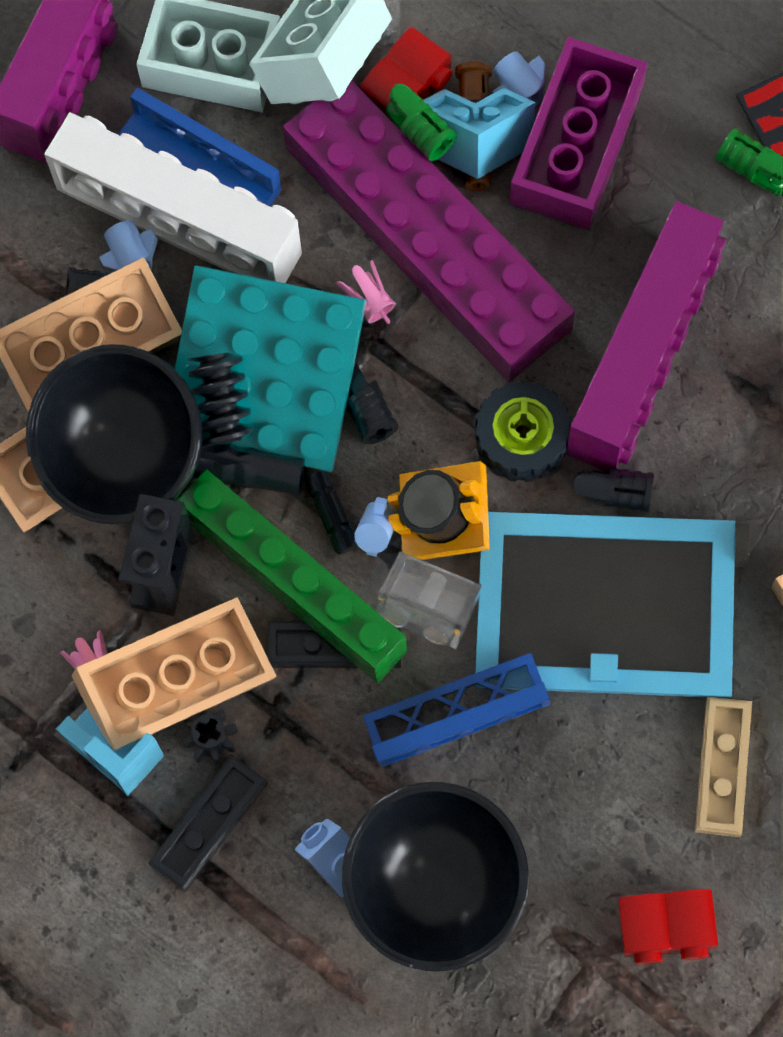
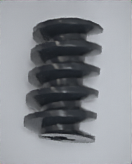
[186,353,253,446]

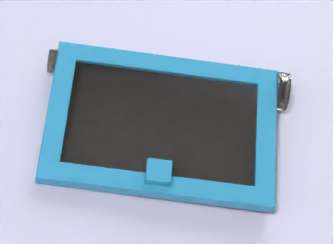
[475,512,750,698]

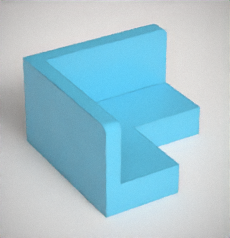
[423,88,535,179]
[56,708,164,796]

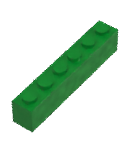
[177,470,407,684]

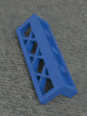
[118,87,281,206]
[363,653,551,767]

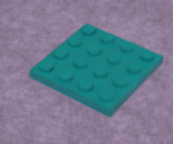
[175,265,367,472]

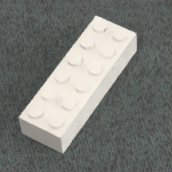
[44,112,302,283]

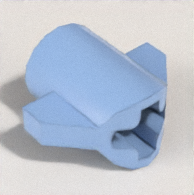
[492,51,546,106]
[99,220,158,271]
[355,497,397,557]

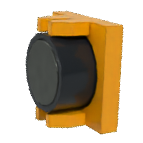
[388,461,490,562]

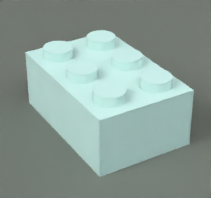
[136,0,280,113]
[249,0,392,104]

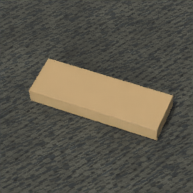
[695,696,752,837]

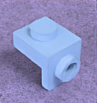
[295,819,350,898]

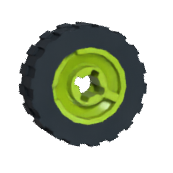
[475,380,571,482]

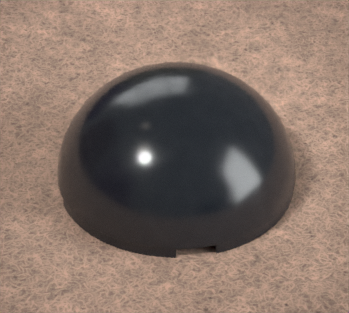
[26,344,203,524]
[342,782,529,971]

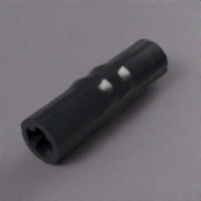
[192,444,305,495]

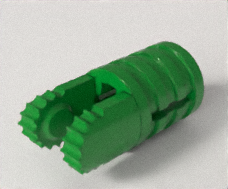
[385,83,457,161]
[715,128,783,196]

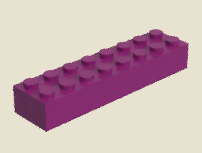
[282,80,575,383]

